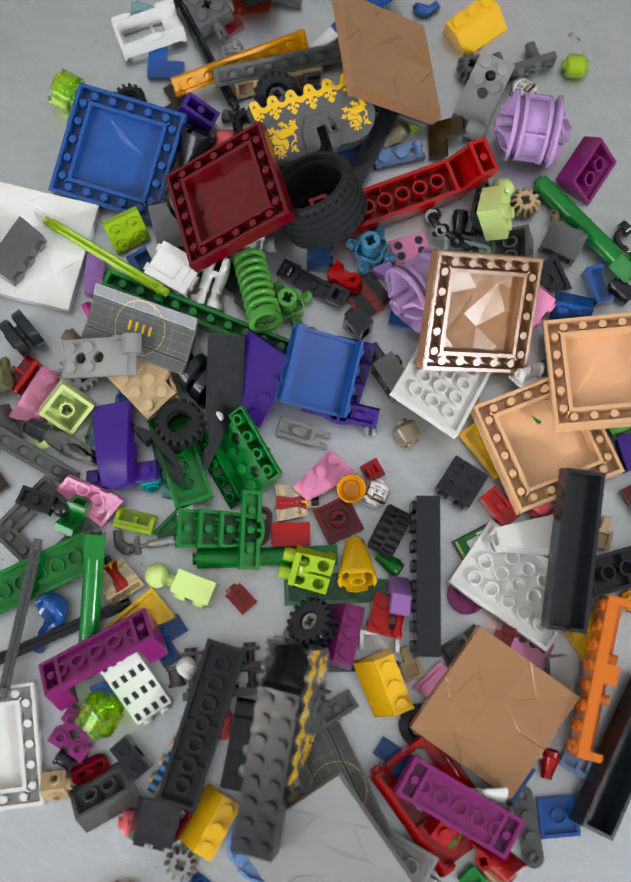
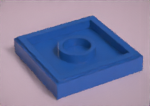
[535,793,581,839]

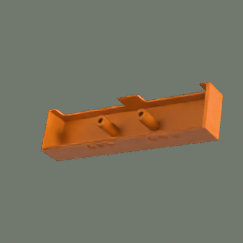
[566,595,631,763]

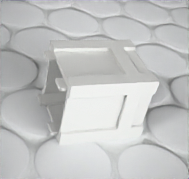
[143,241,204,300]

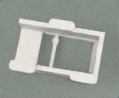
[111,0,187,61]

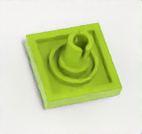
[102,206,151,254]

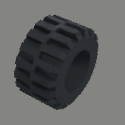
[154,398,206,452]
[368,504,411,558]

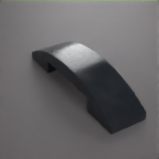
[276,258,351,308]
[133,425,186,491]

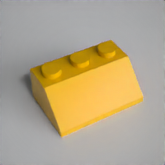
[443,0,507,57]
[353,648,414,717]
[179,782,240,862]

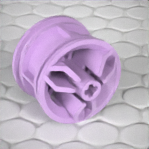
[494,88,572,168]
[385,246,438,333]

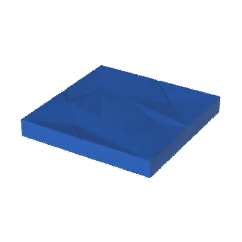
[48,82,188,223]

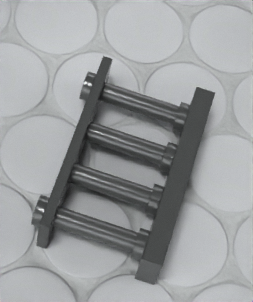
[180,642,260,702]

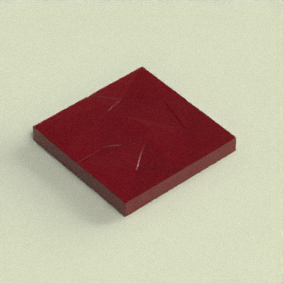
[165,120,296,273]

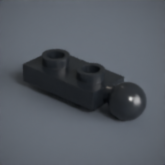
[15,485,69,517]

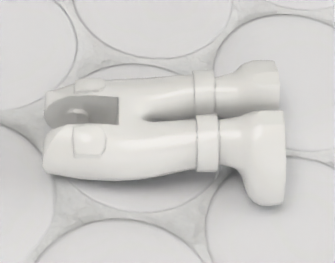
[190,258,231,311]

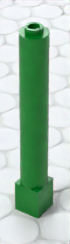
[533,176,631,283]
[78,531,106,679]
[193,545,338,569]

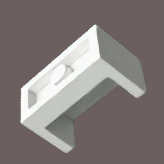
[358,630,400,652]

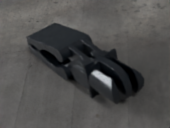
[22,418,97,466]

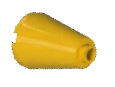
[337,536,377,593]

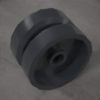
[0,309,46,358]
[176,353,207,402]

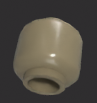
[392,418,421,448]

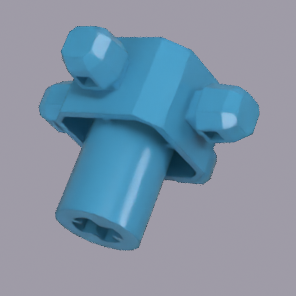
[346,226,397,276]

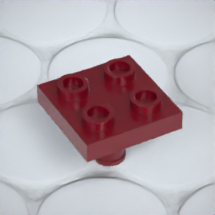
[312,498,364,545]

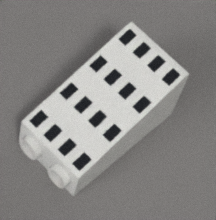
[100,651,174,725]

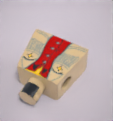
[275,484,319,523]
[102,555,145,605]

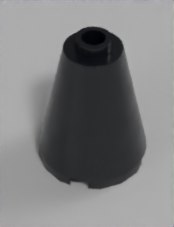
[179,124,219,168]

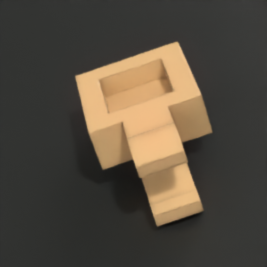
[597,515,614,551]
[399,646,425,683]

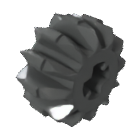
[456,51,480,82]

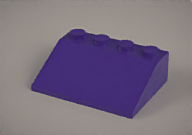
[236,330,287,428]

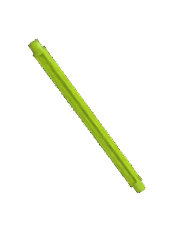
[43,216,170,297]

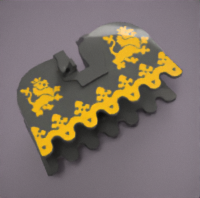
[247,72,375,170]
[243,637,332,787]

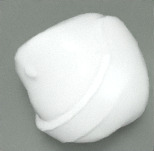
[176,656,198,680]

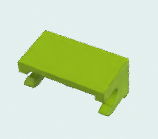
[112,507,158,536]

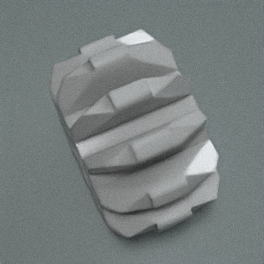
[164,844,199,882]

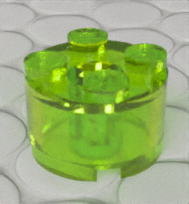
[47,68,85,113]
[75,691,124,740]

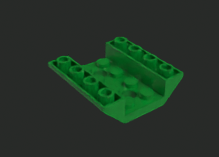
[197,405,283,510]

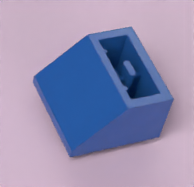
[548,291,594,320]

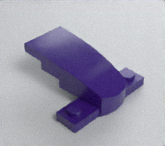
[301,336,380,429]
[86,400,159,490]

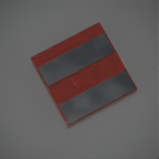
[346,271,391,318]

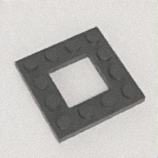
[0,475,100,561]

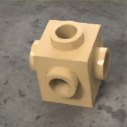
[40,769,73,801]

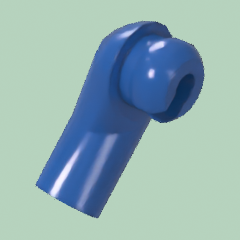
[413,1,440,17]

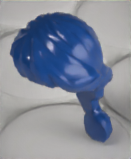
[33,592,68,654]

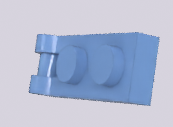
[375,140,426,171]

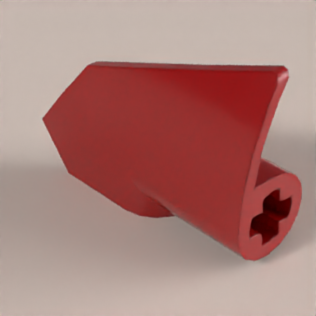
[471,839,528,882]

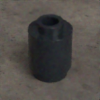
[607,277,631,304]

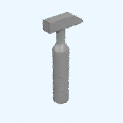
[133,535,176,555]

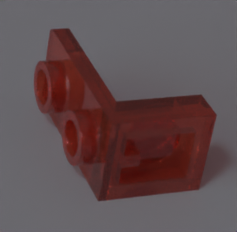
[232,0,272,15]
[225,583,257,615]
[493,624,521,647]

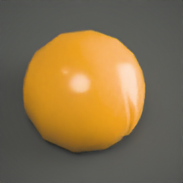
[337,473,366,503]

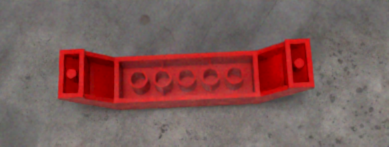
[308,136,500,237]

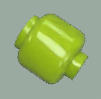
[561,53,589,79]

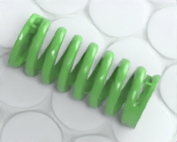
[233,248,283,333]

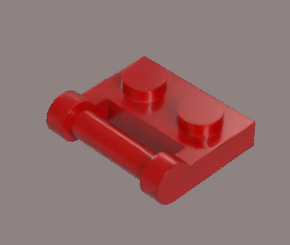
[366,592,404,639]

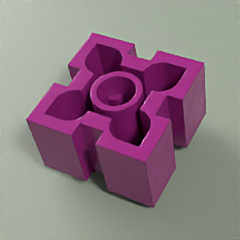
[47,704,107,762]

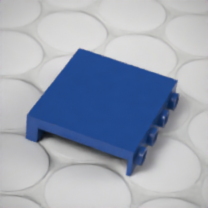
[275,323,365,418]

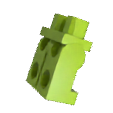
[278,545,336,595]

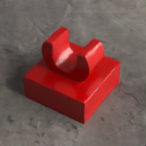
[359,458,386,481]

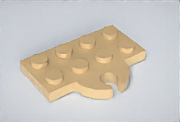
[108,359,178,421]

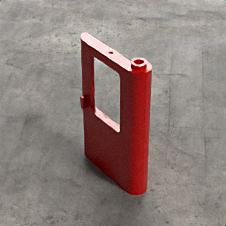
[369,735,476,878]

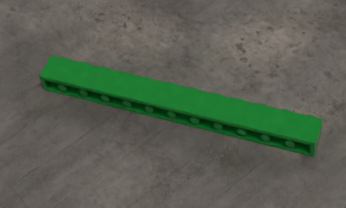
[102,268,289,351]

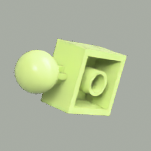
[477,177,515,241]
[31,378,94,449]
[145,563,219,609]

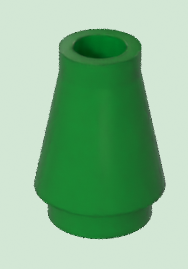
[375,553,405,576]

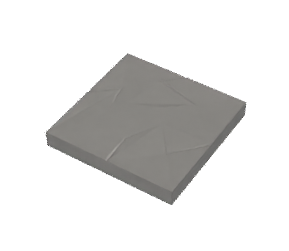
[246,771,413,882]

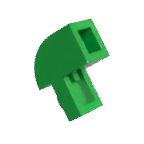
[53,494,93,537]

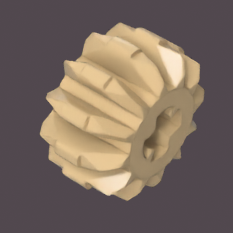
[510,186,540,219]

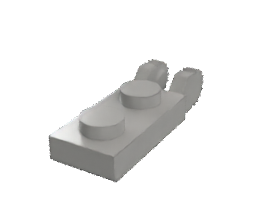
[275,416,331,450]

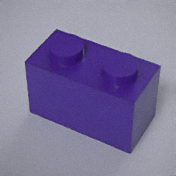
[177,91,220,131]

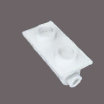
[508,362,546,388]

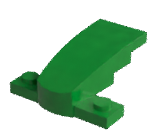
[175,490,265,570]

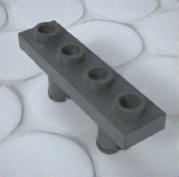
[485,41,557,81]

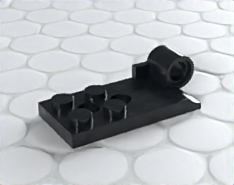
[220,697,256,792]

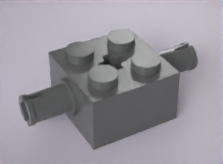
[184,0,235,43]
[371,342,411,411]

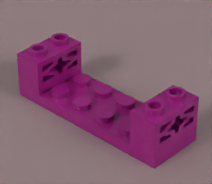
[38,608,168,711]
[392,754,525,860]

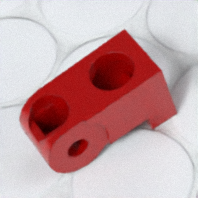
[326,260,363,294]

